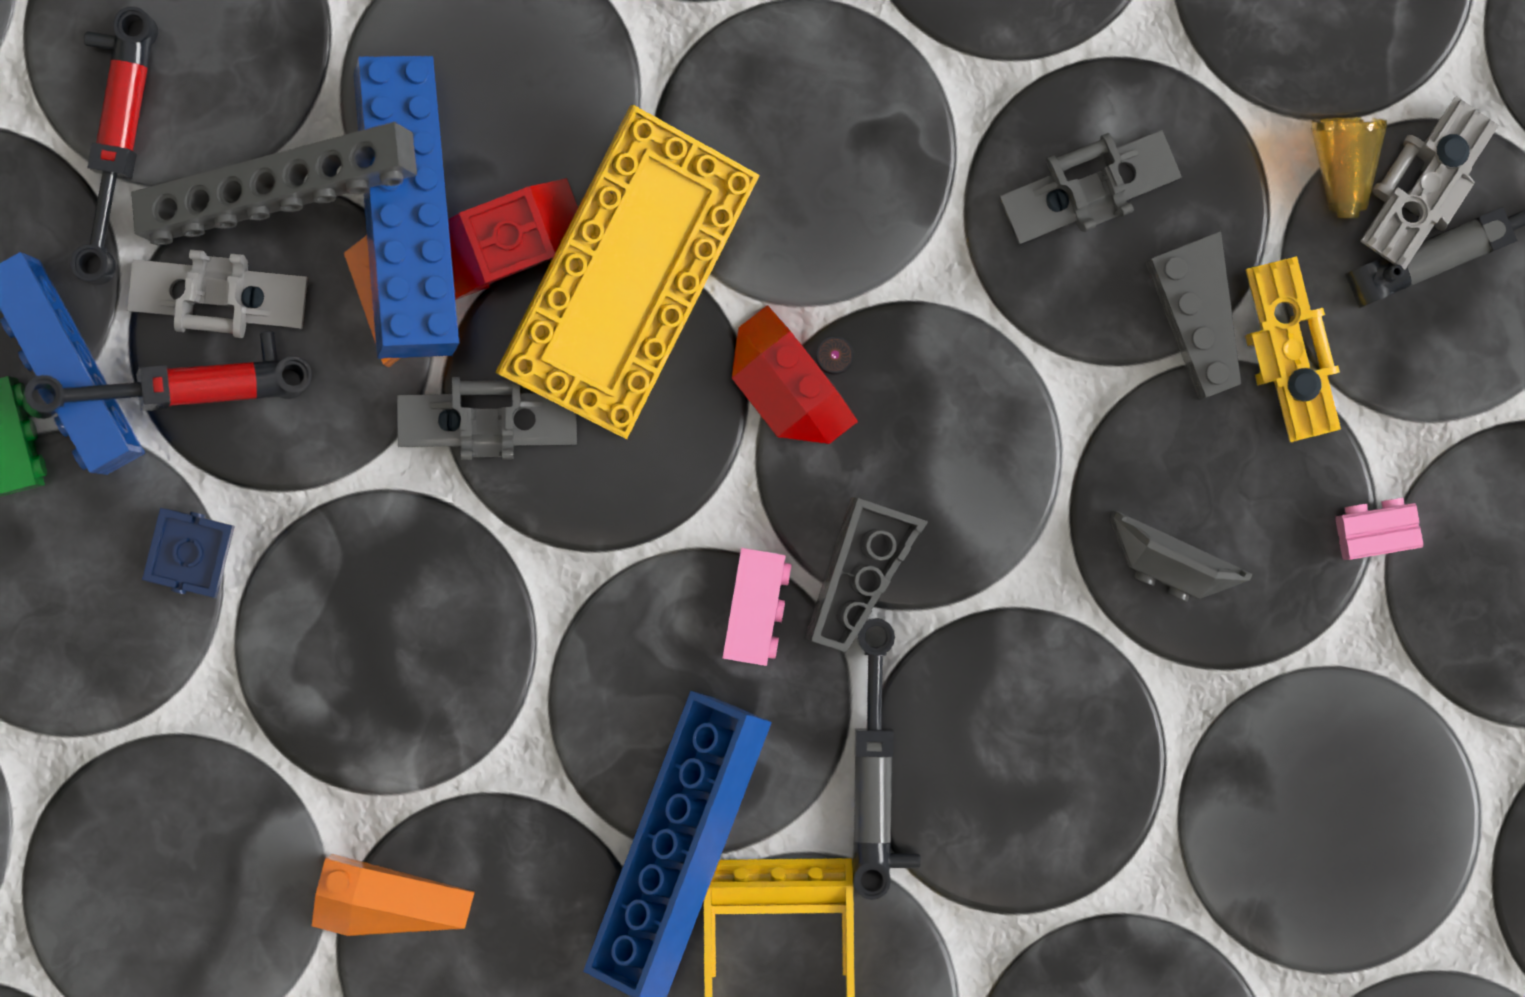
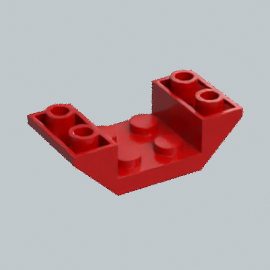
[448,178,578,300]

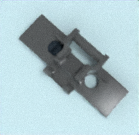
[999,130,1182,245]
[397,377,577,460]

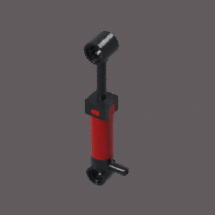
[71,6,158,285]
[23,330,312,419]

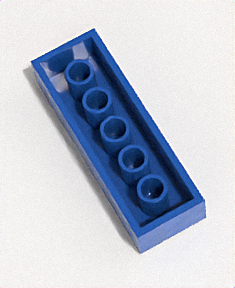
[0,252,146,475]

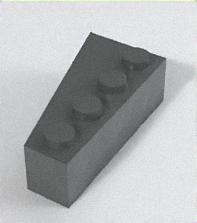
[805,498,928,653]

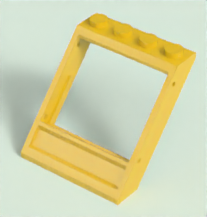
[704,858,855,997]

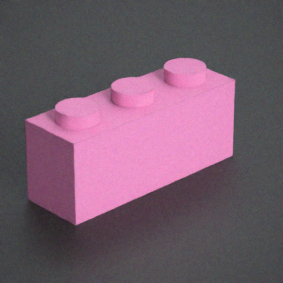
[723,548,792,666]

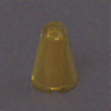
[1311,117,1387,218]

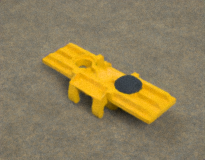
[1245,256,1341,442]

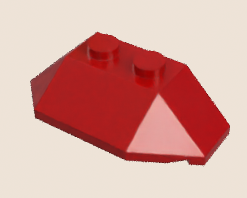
[732,305,858,444]

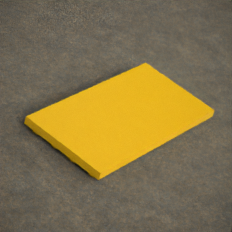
[495,105,760,439]

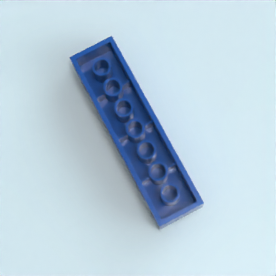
[353,56,459,359]
[583,691,772,997]

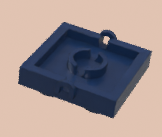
[142,508,235,598]

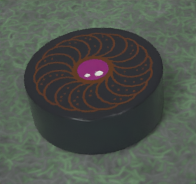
[816,336,854,375]

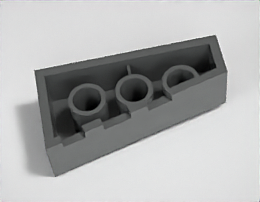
[1145,231,1241,400]

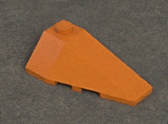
[312,854,475,936]

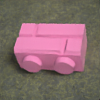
[1335,498,1423,560]

